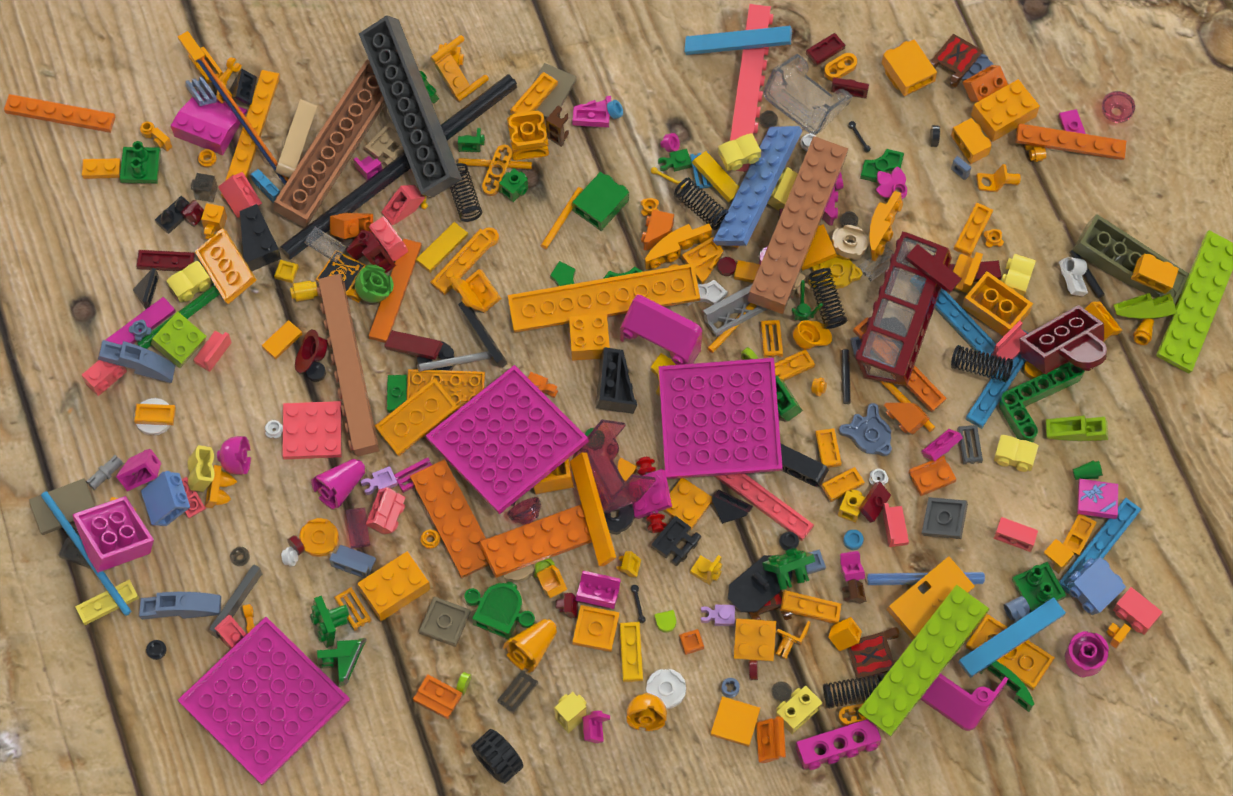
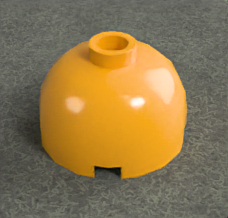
[627,693,667,731]

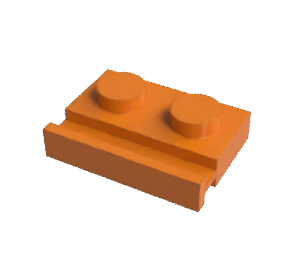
[909,455,957,496]
[413,674,463,719]
[756,716,786,763]

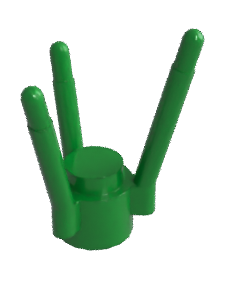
[792,280,823,321]

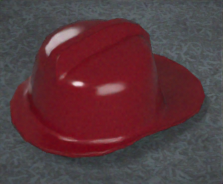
[295,329,328,373]

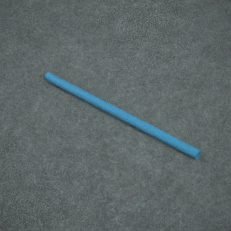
[41,491,132,616]

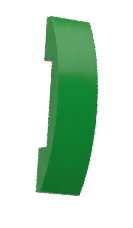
[979,661,1035,712]

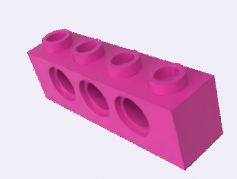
[795,719,881,770]

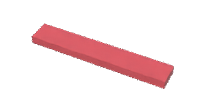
[714,473,814,541]

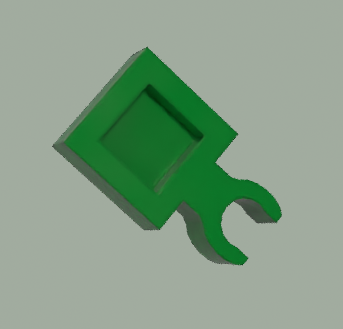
[658,149,692,172]

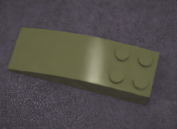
[1072,214,1189,304]

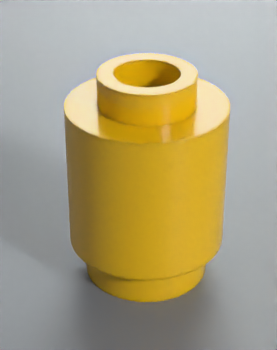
[290,280,318,302]

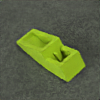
[1114,293,1177,319]
[1046,415,1108,441]

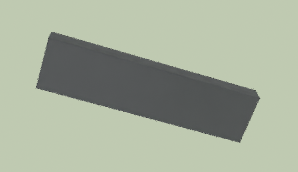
[210,564,262,638]

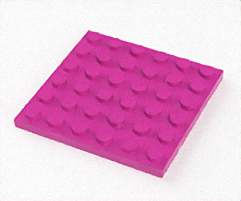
[659,358,783,479]
[426,365,589,514]
[178,617,350,785]

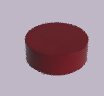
[717,257,736,276]
[287,535,305,555]
[749,660,758,680]

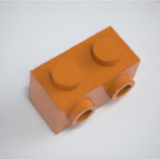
[962,65,1008,102]

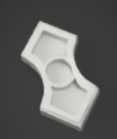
[684,280,728,306]

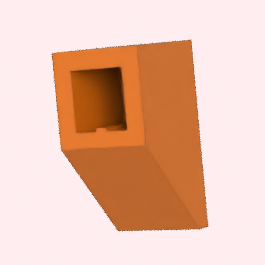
[641,209,674,251]
[330,213,373,239]
[884,402,930,434]

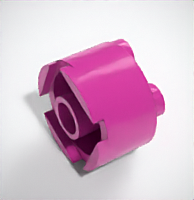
[1064,631,1109,678]

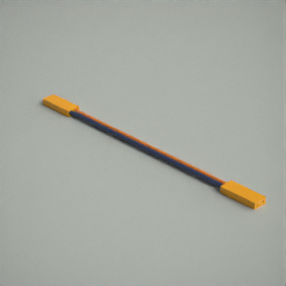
[178,31,289,185]

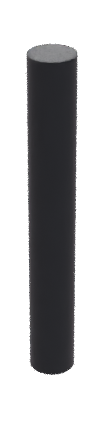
[1069,250,1105,298]
[842,349,851,404]

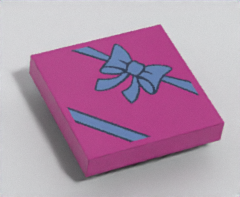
[1077,479,1118,519]

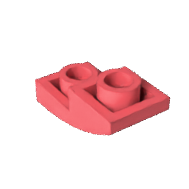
[182,477,206,518]

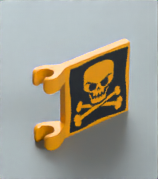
[316,250,367,303]

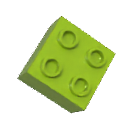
[151,311,207,369]

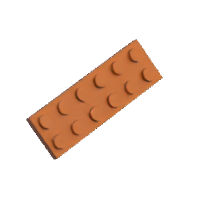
[410,459,489,578]
[480,504,592,578]

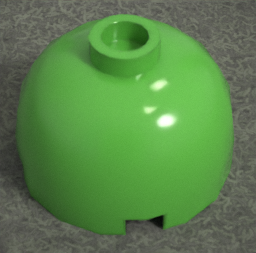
[355,265,394,303]

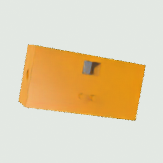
[886,556,975,640]

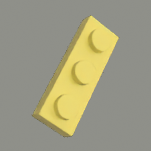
[75,579,139,625]

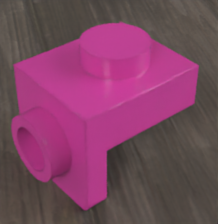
[840,551,865,581]
[583,711,610,744]

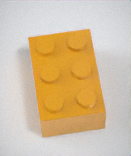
[971,79,1040,142]
[962,272,1033,337]
[357,551,430,622]

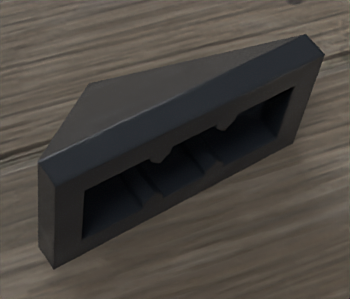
[229,69,257,106]
[133,268,159,309]
[712,489,753,524]

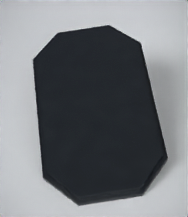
[728,555,792,612]

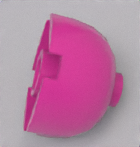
[217,436,251,475]

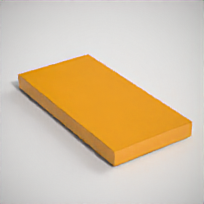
[195,228,257,304]
[375,378,459,456]
[965,614,1055,691]

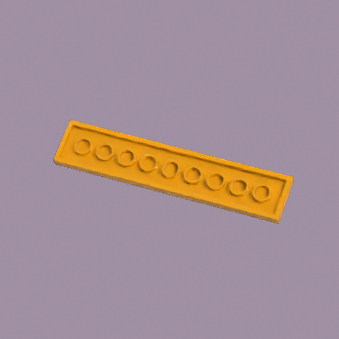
[508,263,700,333]

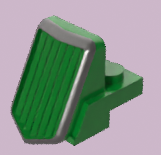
[317,638,367,687]

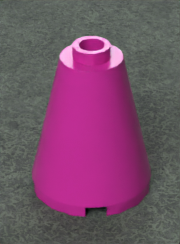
[311,459,365,509]

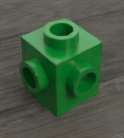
[499,169,528,202]

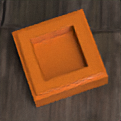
[679,629,704,655]

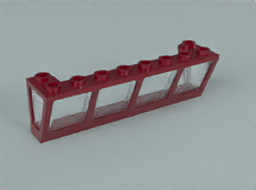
[855,231,952,386]

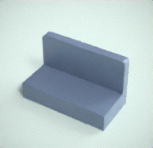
[329,545,376,578]

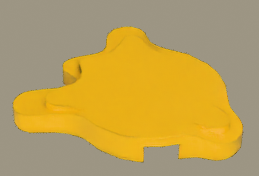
[808,255,862,289]

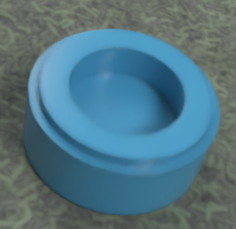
[607,100,623,119]
[843,530,864,550]

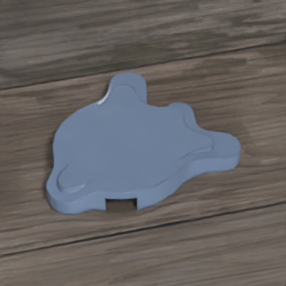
[839,403,892,456]

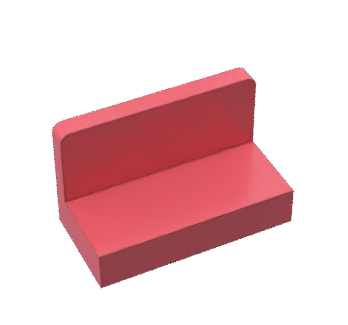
[218,172,262,218]
[993,321,1027,363]
[193,331,232,372]
[882,503,909,547]
[994,517,1038,552]

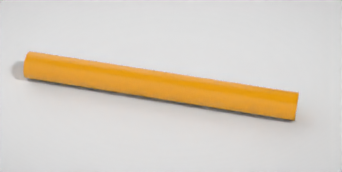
[458,158,532,169]
[541,187,583,249]
[707,303,757,353]
[880,374,935,432]

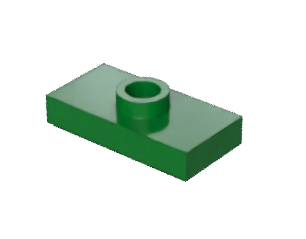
[387,375,407,413]

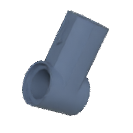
[1004,596,1030,622]

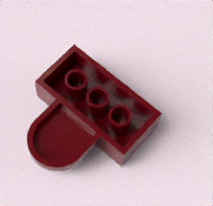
[1020,305,1107,374]

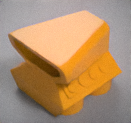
[507,111,549,161]

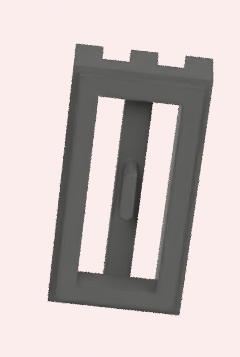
[957,425,983,465]

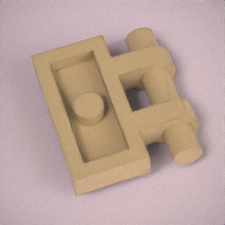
[365,122,405,166]

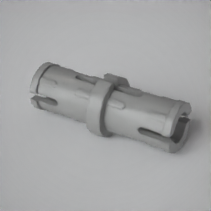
[86,455,124,490]

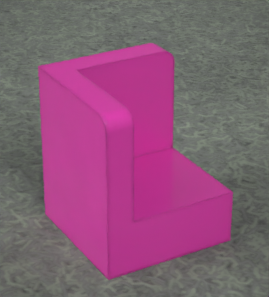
[353,156,382,181]

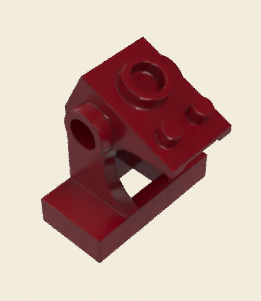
[346,229,396,274]

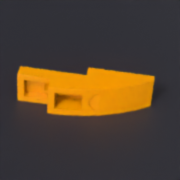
[869,191,903,261]
[645,224,712,270]

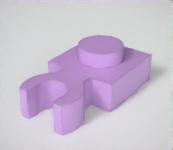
[361,466,398,495]
[701,605,735,626]

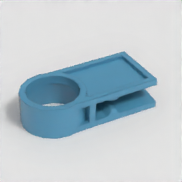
[250,169,280,203]

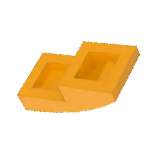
[1063,514,1097,555]

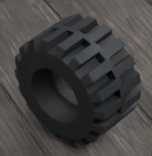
[471,729,524,784]

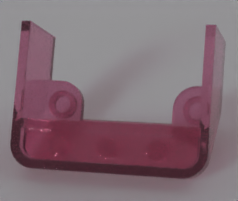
[572,419,656,513]

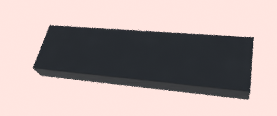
[458,302,508,368]

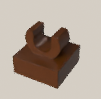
[842,579,867,604]

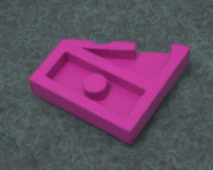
[572,96,611,127]

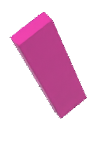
[105,297,176,345]

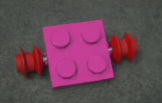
[628,456,672,533]

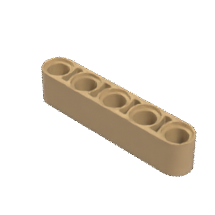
[275,99,318,178]

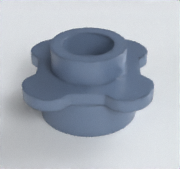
[129,320,152,341]

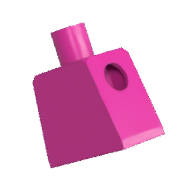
[116,449,161,491]

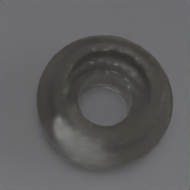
[230,547,250,566]

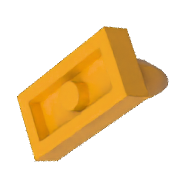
[205,465,237,508]

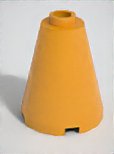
[503,619,557,673]

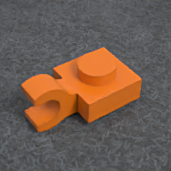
[528,372,558,398]

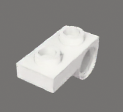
[1059,257,1088,296]

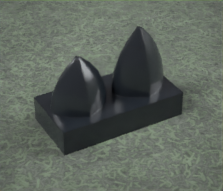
[155,195,190,234]

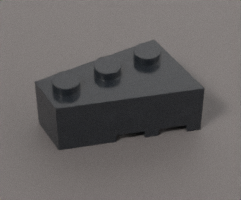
[240,204,281,271]
[596,347,637,414]

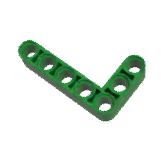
[999,362,1085,443]

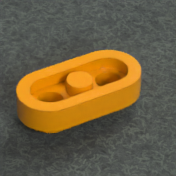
[824,53,857,81]

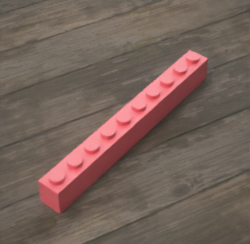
[730,4,774,172]

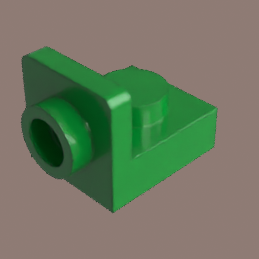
[458,128,485,152]

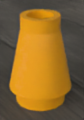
[1133,318,1154,345]

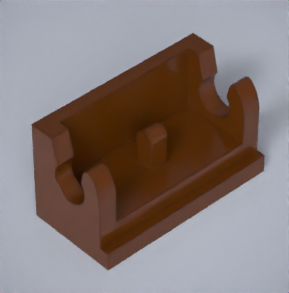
[546,106,569,147]

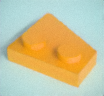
[682,237,724,284]

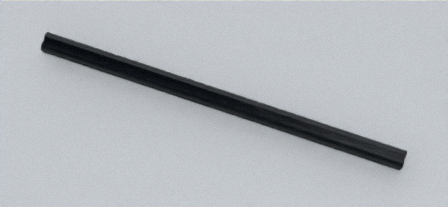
[280,74,517,260]

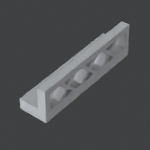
[703,284,767,336]

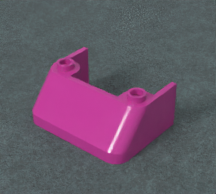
[620,295,702,365]
[920,673,1008,731]

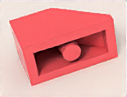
[382,185,425,225]

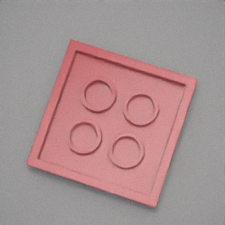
[283,401,342,459]

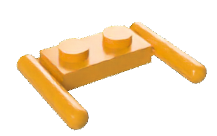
[430,35,489,102]

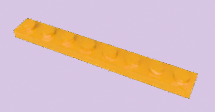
[221,70,280,199]

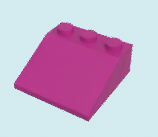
[171,91,248,155]
[72,496,154,573]

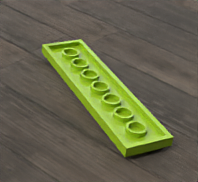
[1156,230,1233,374]
[858,585,989,737]

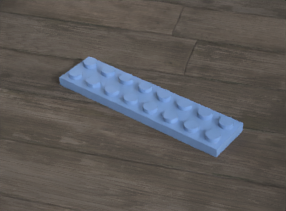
[713,126,802,246]

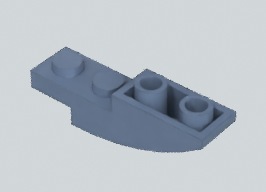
[98,340,176,383]
[139,592,221,620]

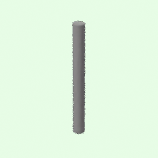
[417,351,492,372]

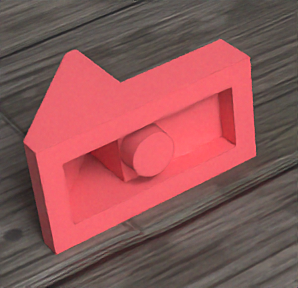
[214,615,247,649]

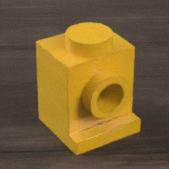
[838,490,865,523]

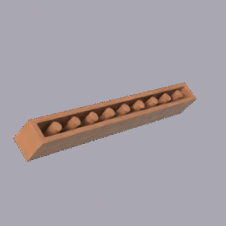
[317,274,380,457]

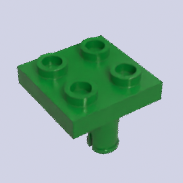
[120,141,161,184]
[762,548,815,590]
[1012,562,1067,613]
[310,595,349,648]

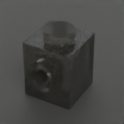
[191,173,218,202]

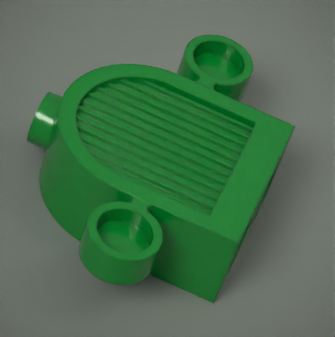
[464,582,535,640]

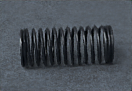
[450,163,483,222]
[674,177,729,230]
[808,268,848,329]
[951,345,1013,382]
[823,673,884,709]

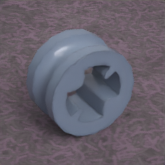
[721,678,740,698]

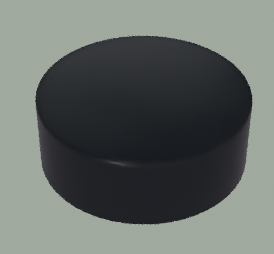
[306,362,326,382]

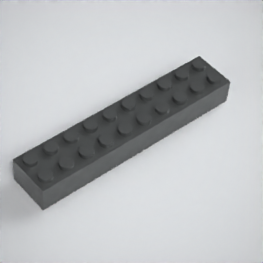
[359,15,462,197]

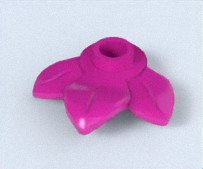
[876,167,907,199]

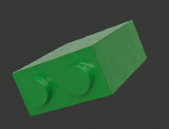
[572,172,629,231]

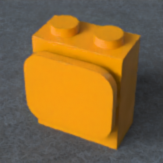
[882,39,937,96]

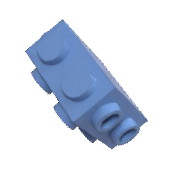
[141,471,190,526]
[1066,557,1126,615]

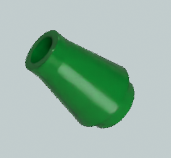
[1073,460,1103,480]

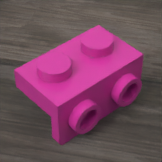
[576,571,621,609]

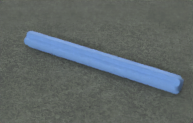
[867,572,985,585]

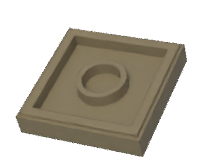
[419,597,471,647]

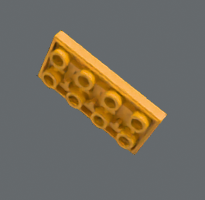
[407,369,485,410]

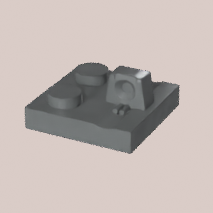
[922,497,968,539]

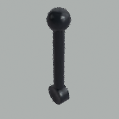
[849,121,871,152]
[631,585,646,623]

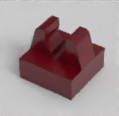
[180,200,204,226]
[556,593,578,618]

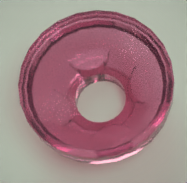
[1102,91,1135,123]
[507,497,541,525]

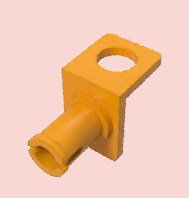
[976,164,1021,192]
[775,621,811,659]

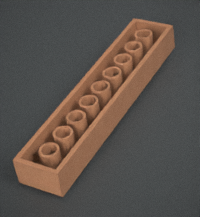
[273,59,386,228]
[748,136,849,314]

